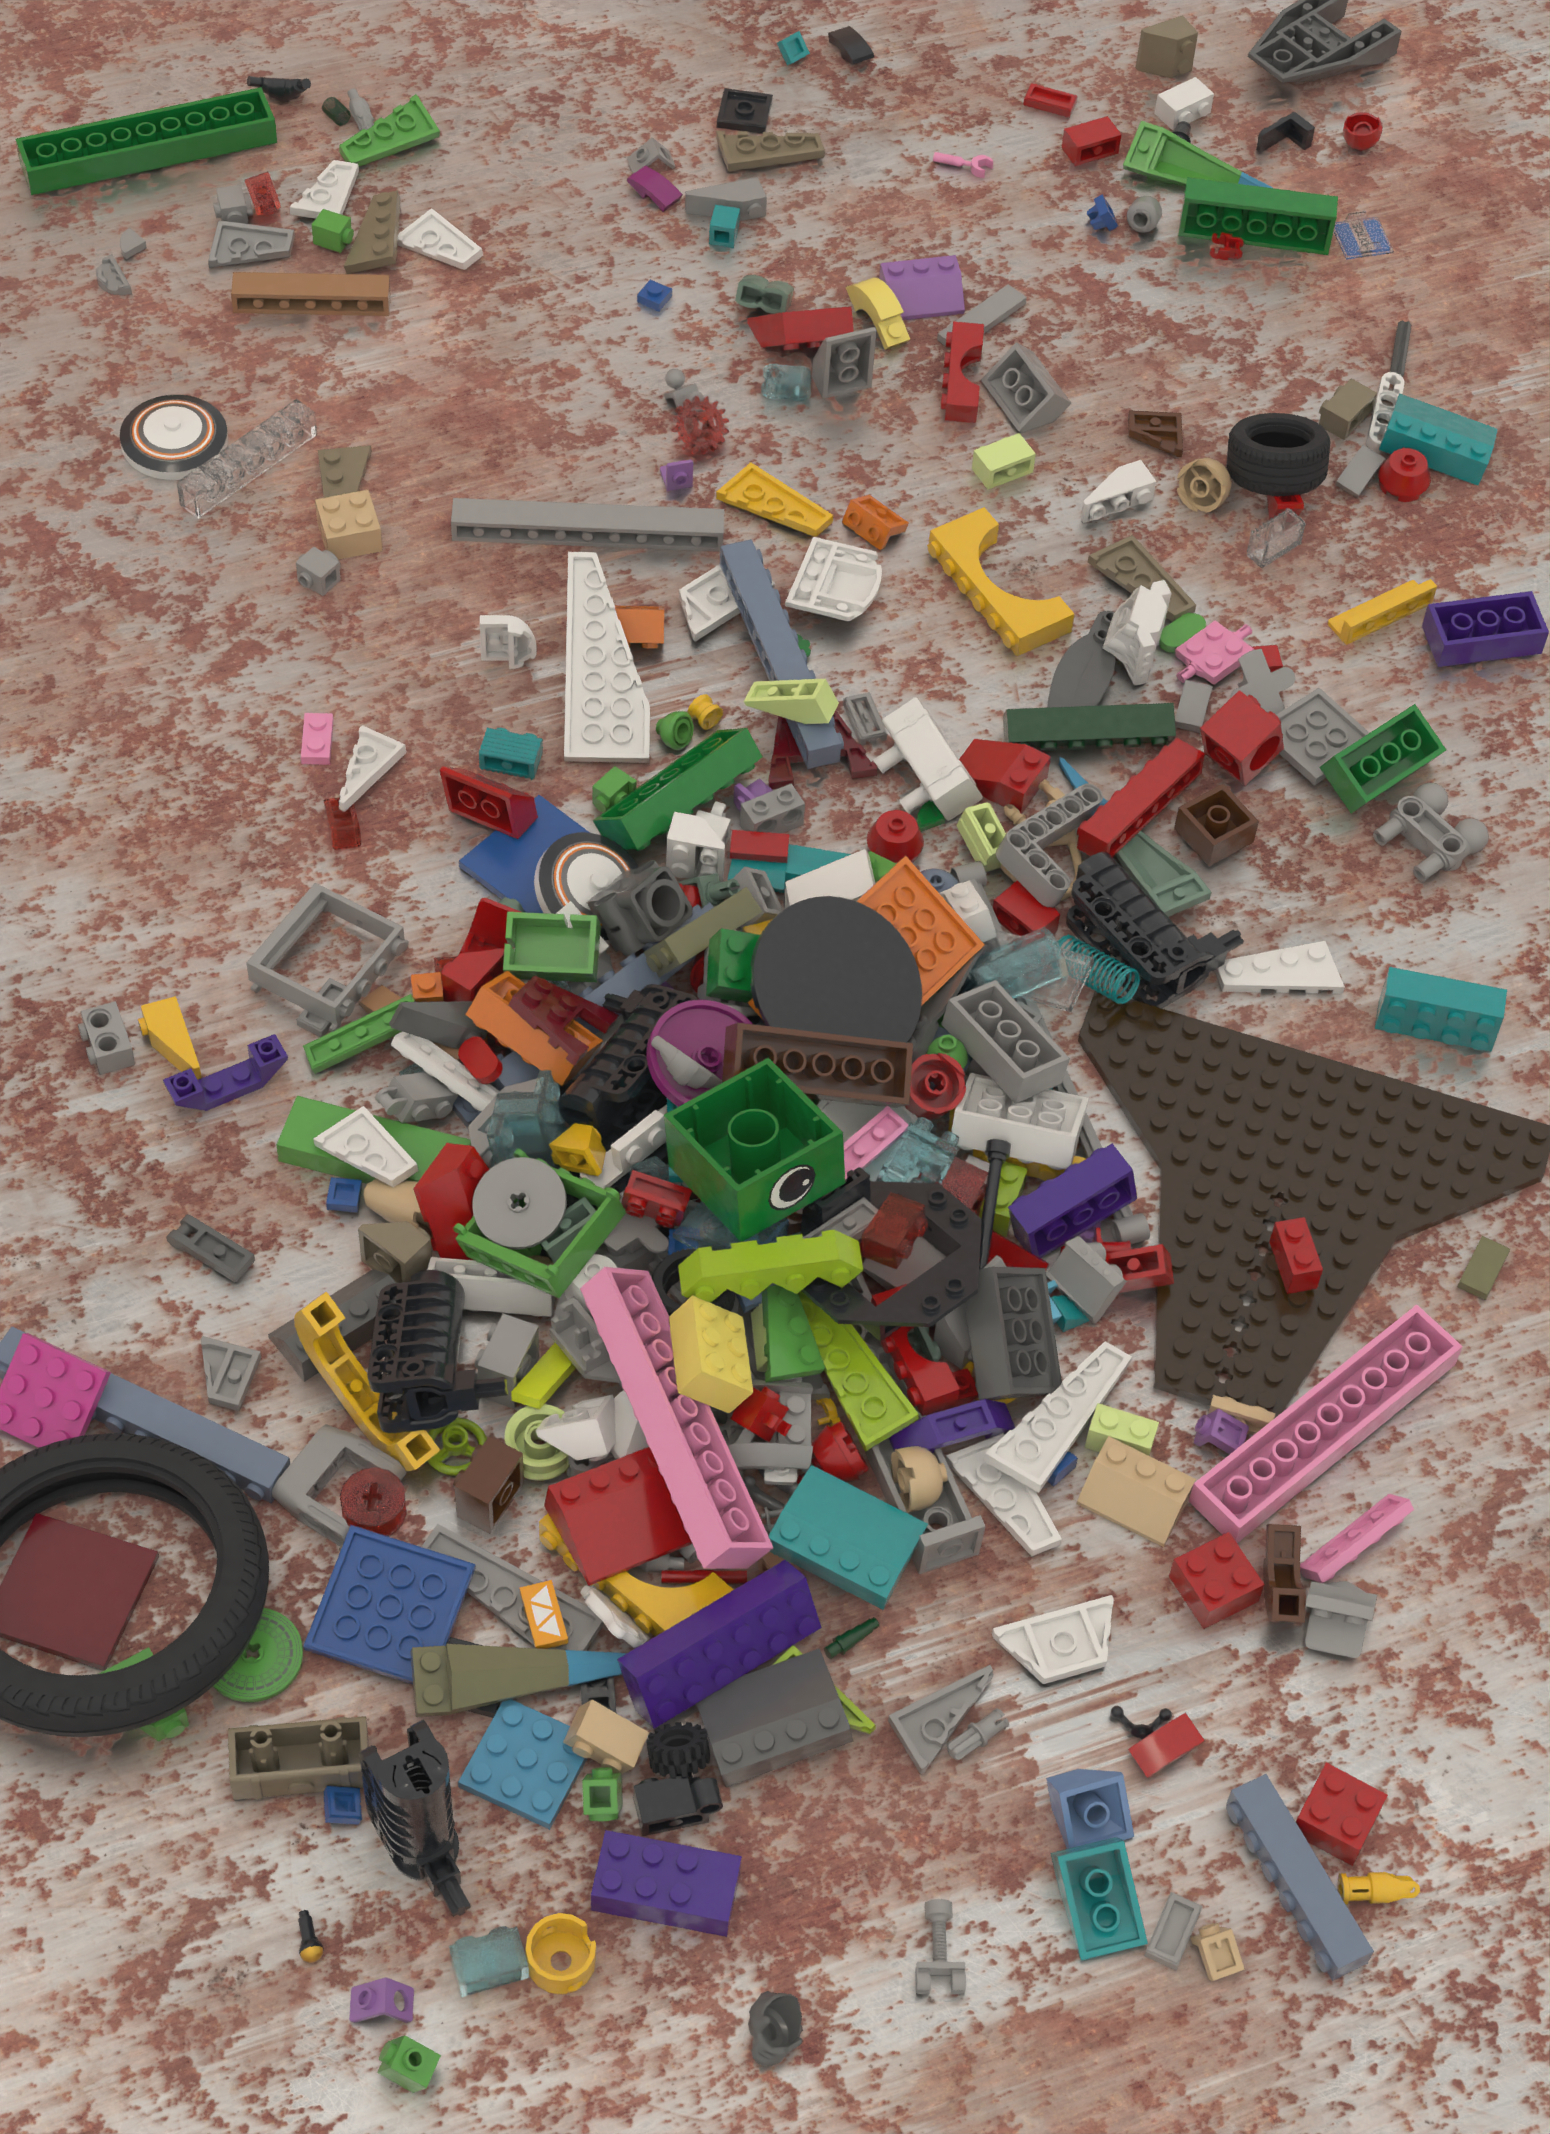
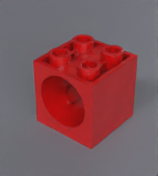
[1200,690,1284,786]

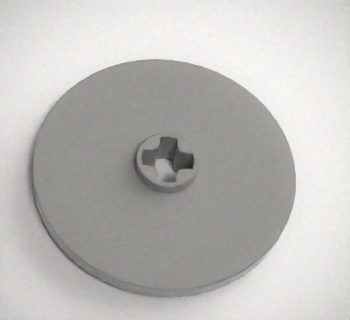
[472,1157,567,1249]

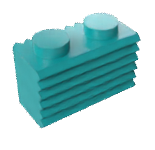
[479,727,543,780]

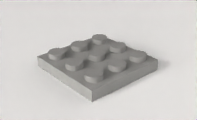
[1277,688,1369,786]

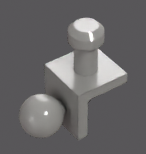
[664,369,705,418]

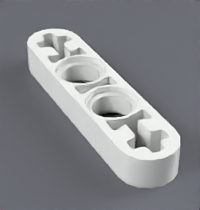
[1366,372,1404,453]

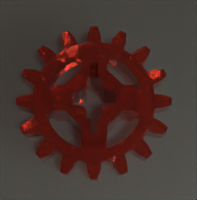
[671,396,729,455]

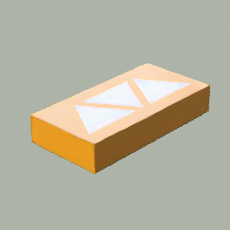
[519,1580,568,1649]

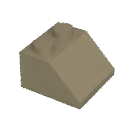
[1135,15,1198,78]
[358,1221,432,1283]

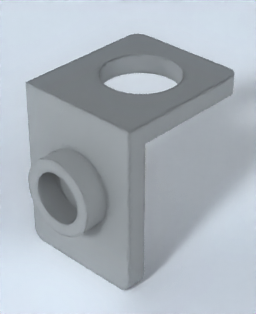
[627,138,676,174]

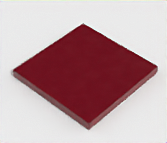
[0,1513,159,1671]

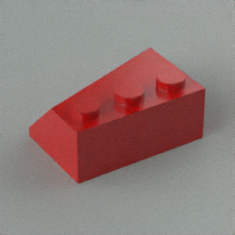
[747,306,854,350]

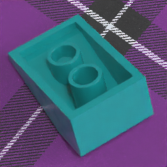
[1050,1837,1148,1960]

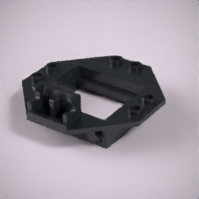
[800,1167,982,1342]

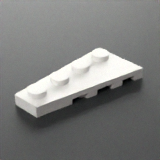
[1214,941,1345,994]
[946,1433,1062,1557]

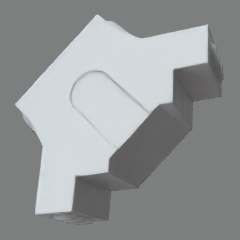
[1102,580,1171,686]

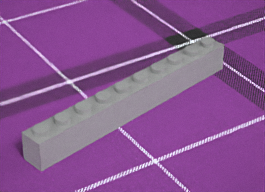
[451,498,724,552]

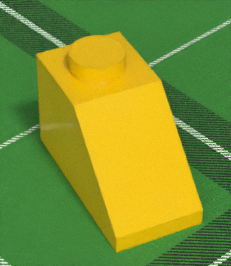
[549,1123,606,1176]

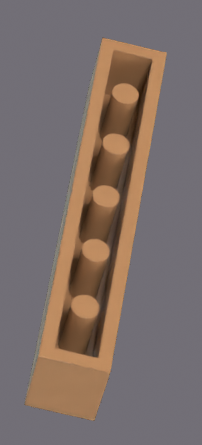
[231,272,391,316]

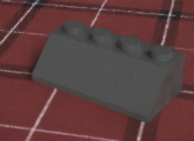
[268,1269,399,1382]

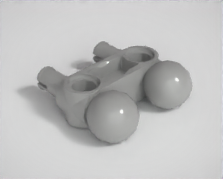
[1373,783,1489,882]

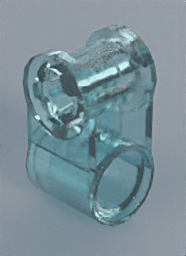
[761,364,811,401]

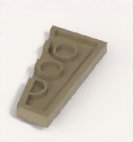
[344,190,401,274]
[1088,535,1196,622]

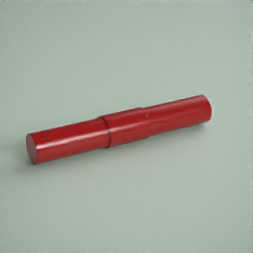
[661,1570,747,1584]

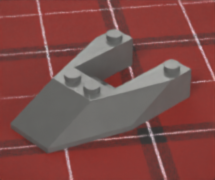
[1248,0,1402,83]

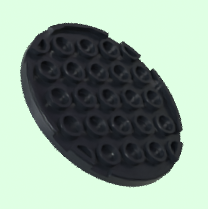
[750,896,922,1043]

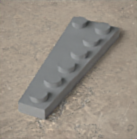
[421,1524,604,1651]

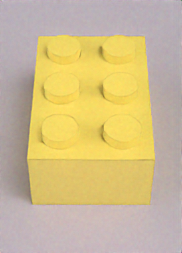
[669,1295,753,1414]

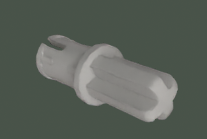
[947,1708,1009,1760]

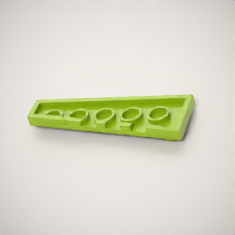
[798,1291,919,1451]

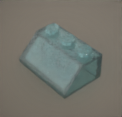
[969,927,1069,999]

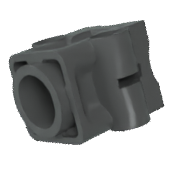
[586,860,692,956]

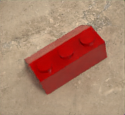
[440,766,538,839]

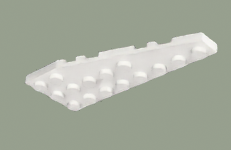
[564,552,650,763]

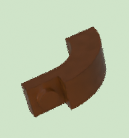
[1263,1524,1306,1623]

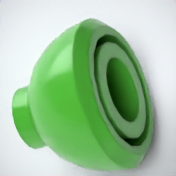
[656,711,694,750]
[926,1035,968,1069]

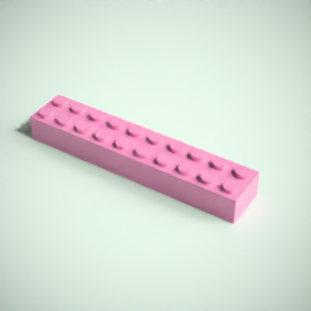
[580,1267,773,1569]
[1189,1305,1463,1543]

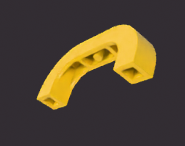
[294,1291,440,1471]

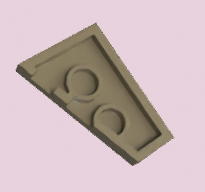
[318,445,372,498]

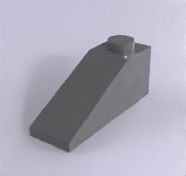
[389,1001,488,1049]

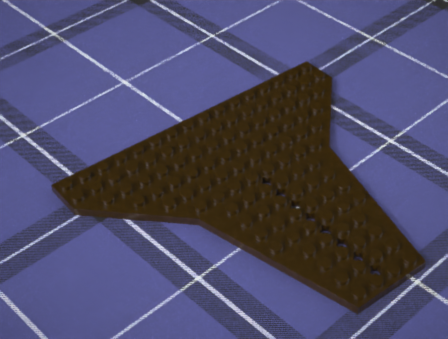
[1078,991,1550,1419]

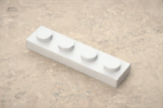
[391,1031,500,1111]

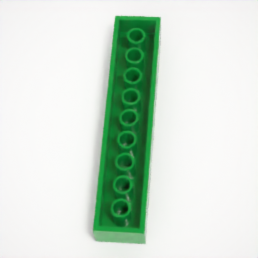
[15,87,277,195]

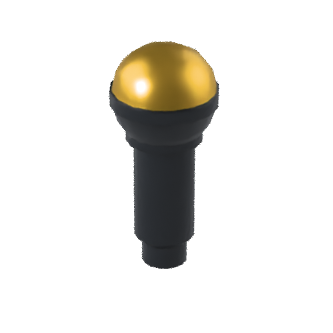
[298,1910,324,1963]

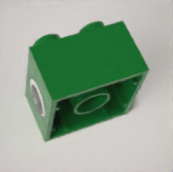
[664,1058,846,1242]

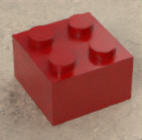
[1169,1532,1265,1629]
[1296,1762,1388,1866]

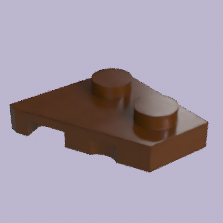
[1128,410,1183,457]

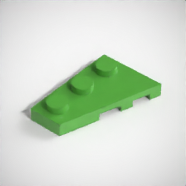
[762,1285,826,1383]

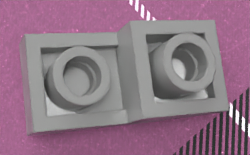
[1335,445,1385,499]

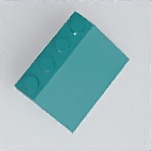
[1379,393,1498,486]
[769,1465,928,1610]

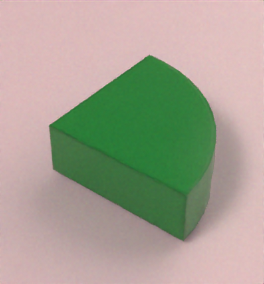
[916,800,945,832]

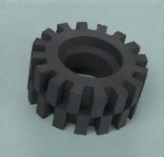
[646,1722,710,1778]

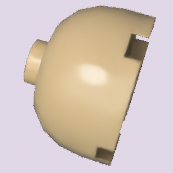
[1177,457,1231,513]
[891,1446,947,1513]

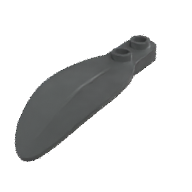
[1047,611,1115,707]
[907,944,988,1063]

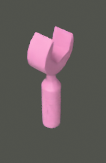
[933,152,993,178]

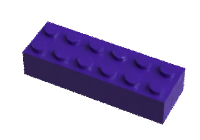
[617,1560,822,1729]

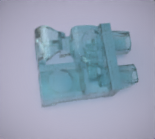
[876,1117,959,1184]

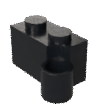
[633,1772,723,1837]

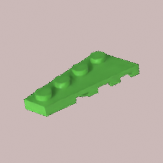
[339,94,440,167]

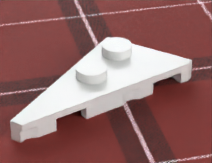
[339,725,406,812]

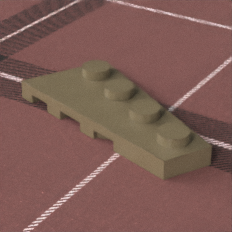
[716,130,825,172]

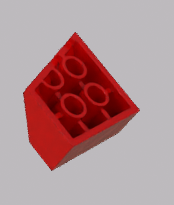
[413,1143,490,1261]

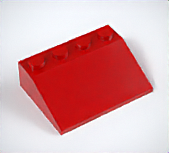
[544,1447,693,1586]

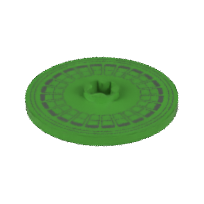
[213,1608,303,1702]

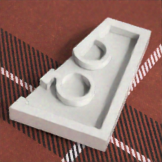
[290,160,359,219]

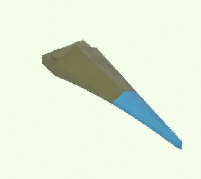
[410,1644,627,1717]

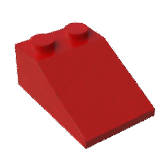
[959,739,1051,814]

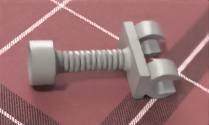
[915,1899,966,1994]

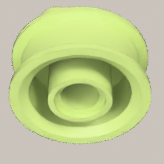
[504,1404,570,1481]

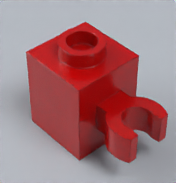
[730,1386,792,1442]

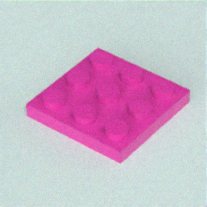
[0,1333,111,1448]

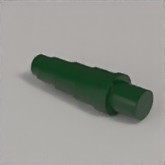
[824,1617,880,1659]

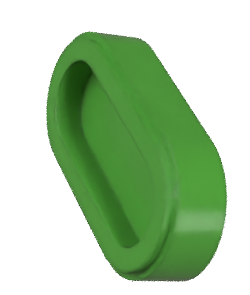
[1159,613,1206,653]

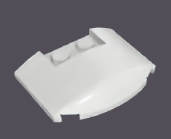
[785,537,882,621]

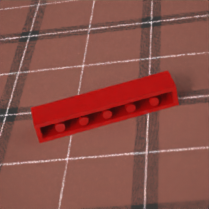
[1077,738,1205,857]

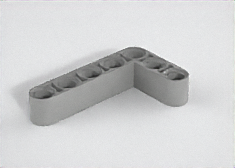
[996,783,1103,907]

